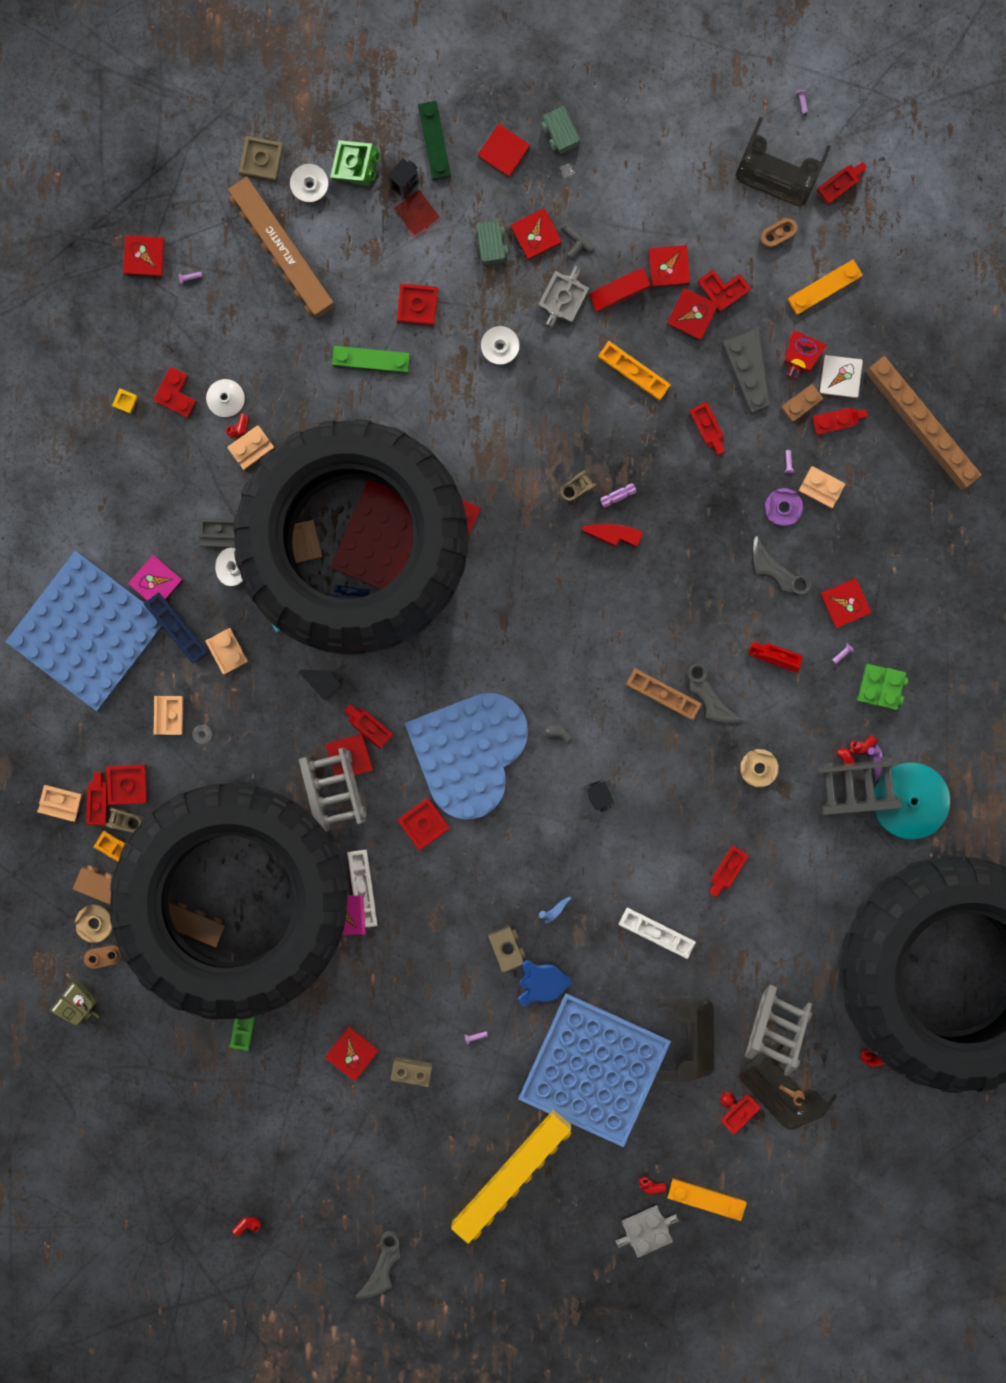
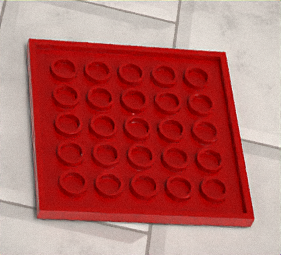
[330,480,481,589]

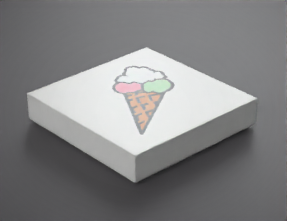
[819,355,863,399]

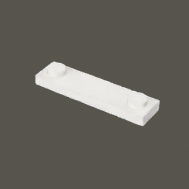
[347,849,378,928]
[618,907,696,959]

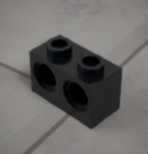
[388,158,419,199]

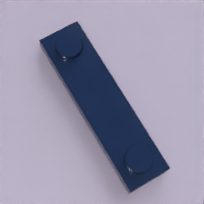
[144,592,207,664]

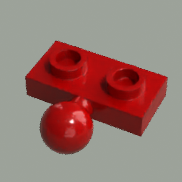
[720,1092,762,1135]

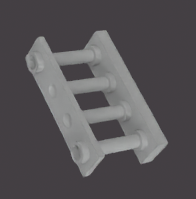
[299,747,367,831]
[745,985,812,1076]

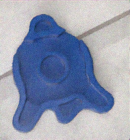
[518,960,572,1006]

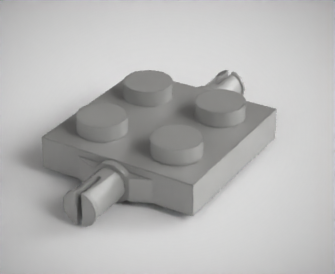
[538,266,589,328]
[616,1205,679,1258]

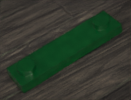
[418,101,451,180]

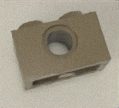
[488,926,526,972]

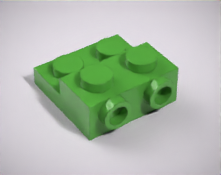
[330,140,380,186]
[857,664,908,710]

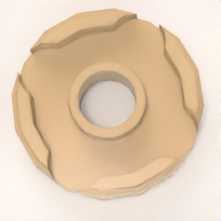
[740,749,779,787]
[75,904,113,943]

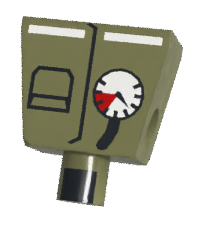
[49,979,100,1026]

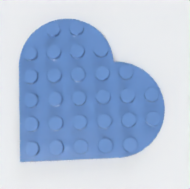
[404,693,528,819]

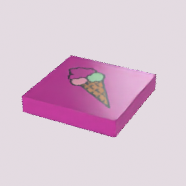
[128,555,183,600]
[342,895,366,935]

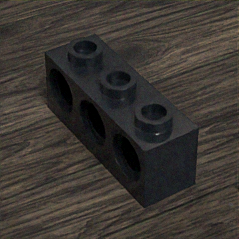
[584,779,614,812]

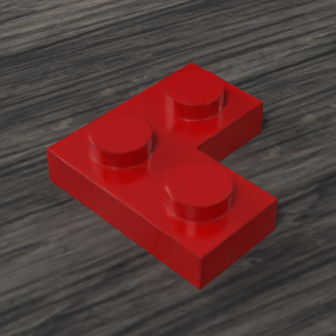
[697,269,751,313]
[153,366,197,418]

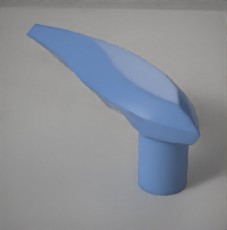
[539,896,571,924]

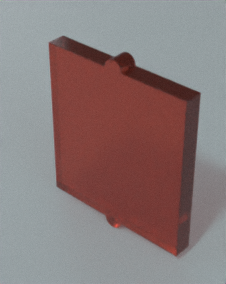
[394,190,439,235]

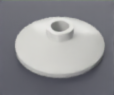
[290,164,328,202]
[481,326,519,365]
[206,379,245,418]
[215,548,243,586]

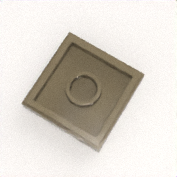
[239,136,284,182]

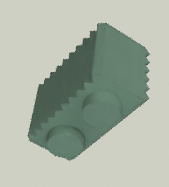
[541,106,580,155]
[477,220,508,266]

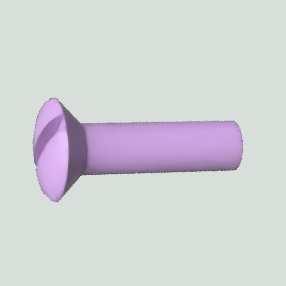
[796,90,808,114]
[179,272,202,285]
[784,450,795,474]
[832,644,854,664]
[464,1031,488,1045]

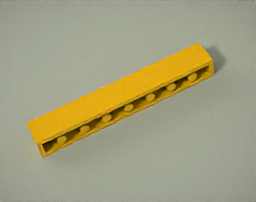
[451,1109,571,1244]

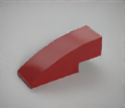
[589,268,651,312]
[581,524,644,548]

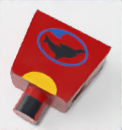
[783,330,827,380]

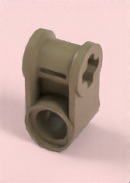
[559,470,596,503]
[106,807,144,833]

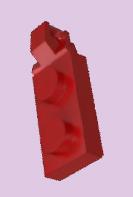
[816,162,867,205]
[689,402,725,456]
[812,407,868,436]
[748,642,802,673]
[344,704,393,749]
[86,772,108,826]
[709,845,749,897]

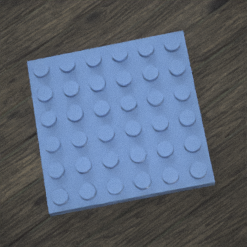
[5,551,162,711]
[518,993,671,1147]

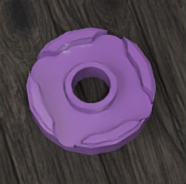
[764,488,803,527]

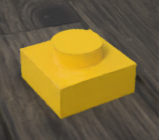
[112,388,138,414]

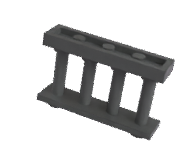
[818,757,902,815]

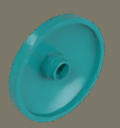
[873,763,950,840]

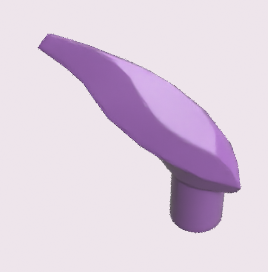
[868,745,883,782]

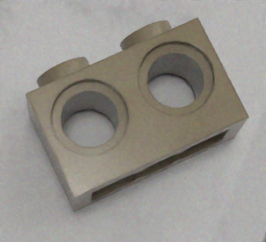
[390,1057,433,1087]

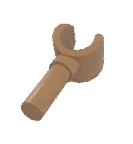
[779,1084,805,1106]

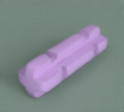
[600,483,637,508]

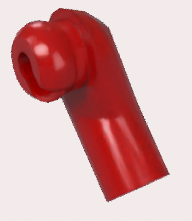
[226,414,250,438]
[850,735,878,754]
[837,748,855,775]
[861,1050,886,1068]
[639,1177,666,1195]
[232,1217,261,1237]

